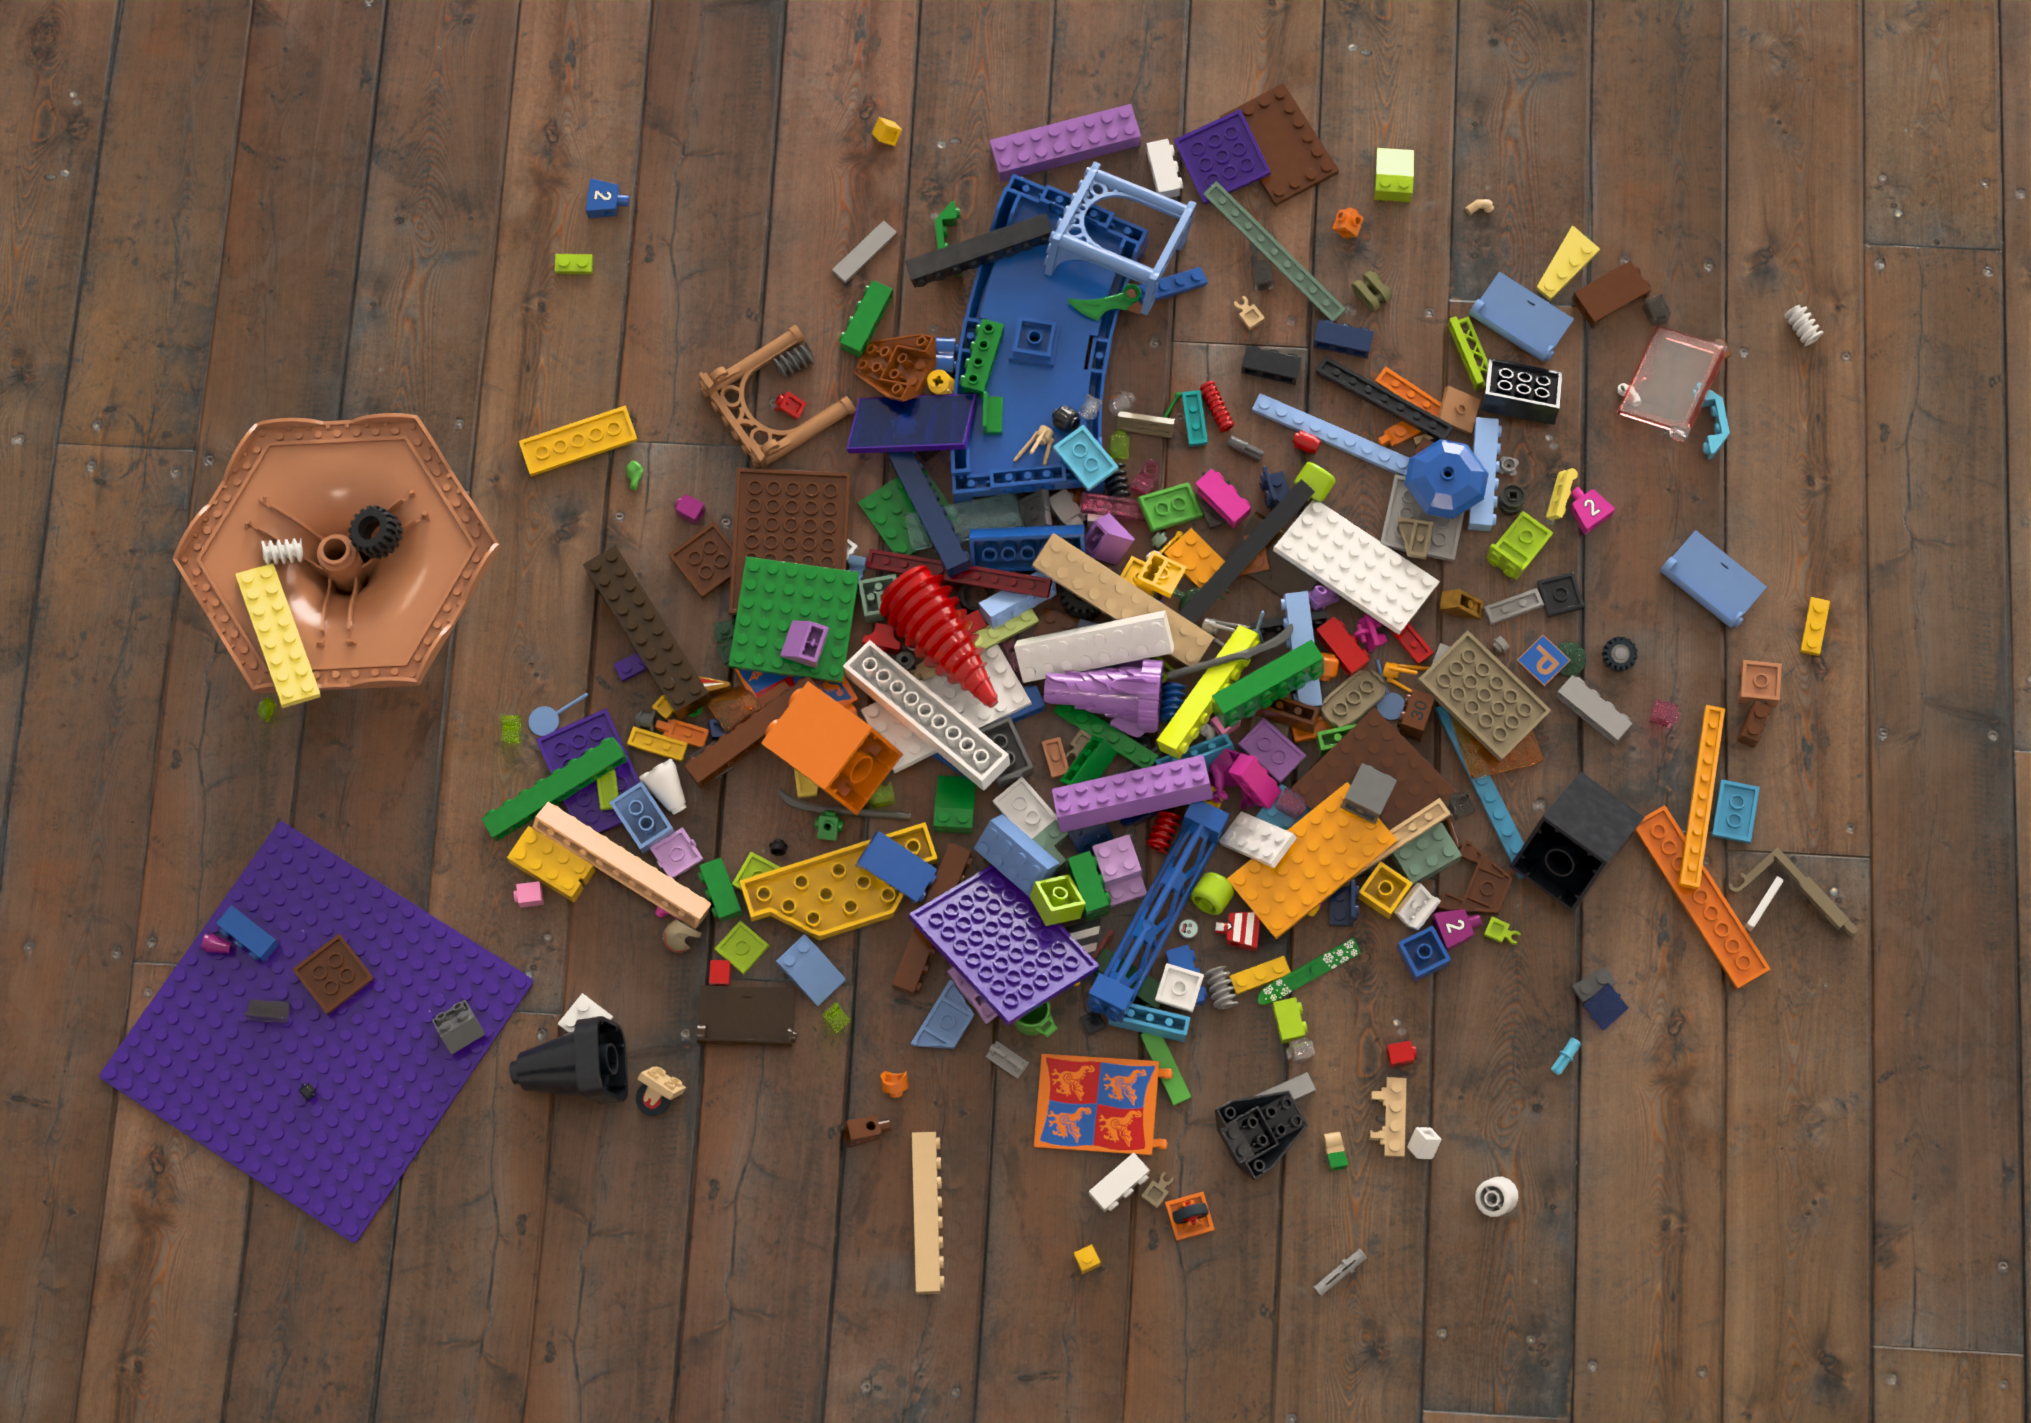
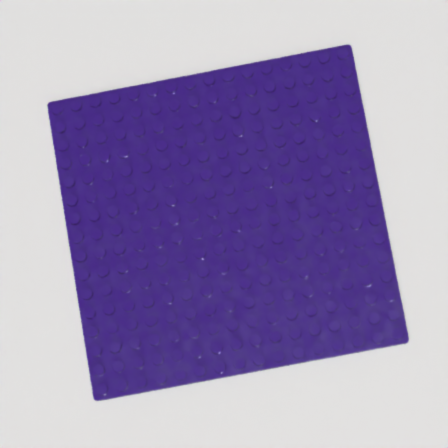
[99,821,533,1243]

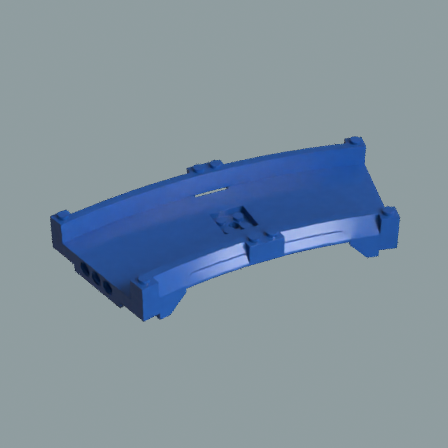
[951,174,1148,507]

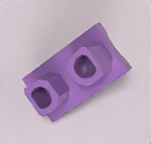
[1308,585,1340,612]

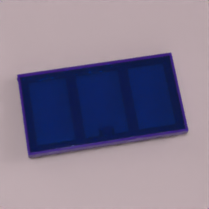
[847,393,978,454]

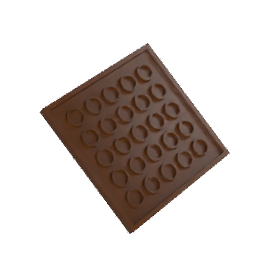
[1291,708,1456,872]

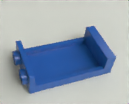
[855,831,937,904]

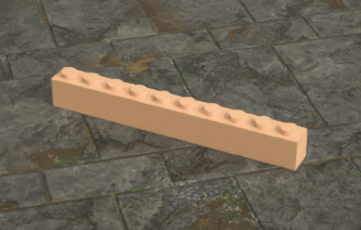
[532,802,711,930]

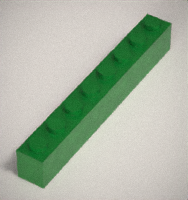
[482,737,628,842]

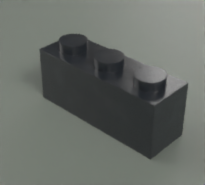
[1241,346,1301,385]

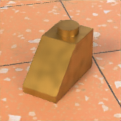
[1440,589,1484,620]

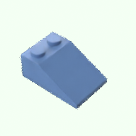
[609,781,675,854]
[776,934,846,1007]

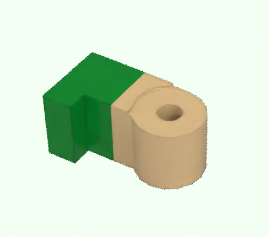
[1323,1131,1349,1171]

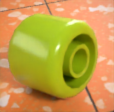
[1293,462,1336,502]
[1191,872,1234,915]

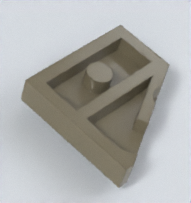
[1397,516,1434,560]

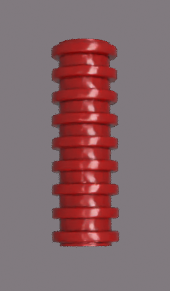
[1199,381,1234,432]

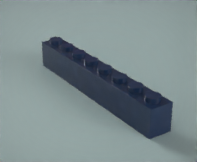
[886,441,971,578]

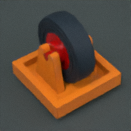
[1165,1192,1215,1242]

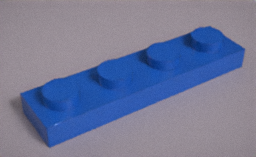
[1135,267,1208,305]

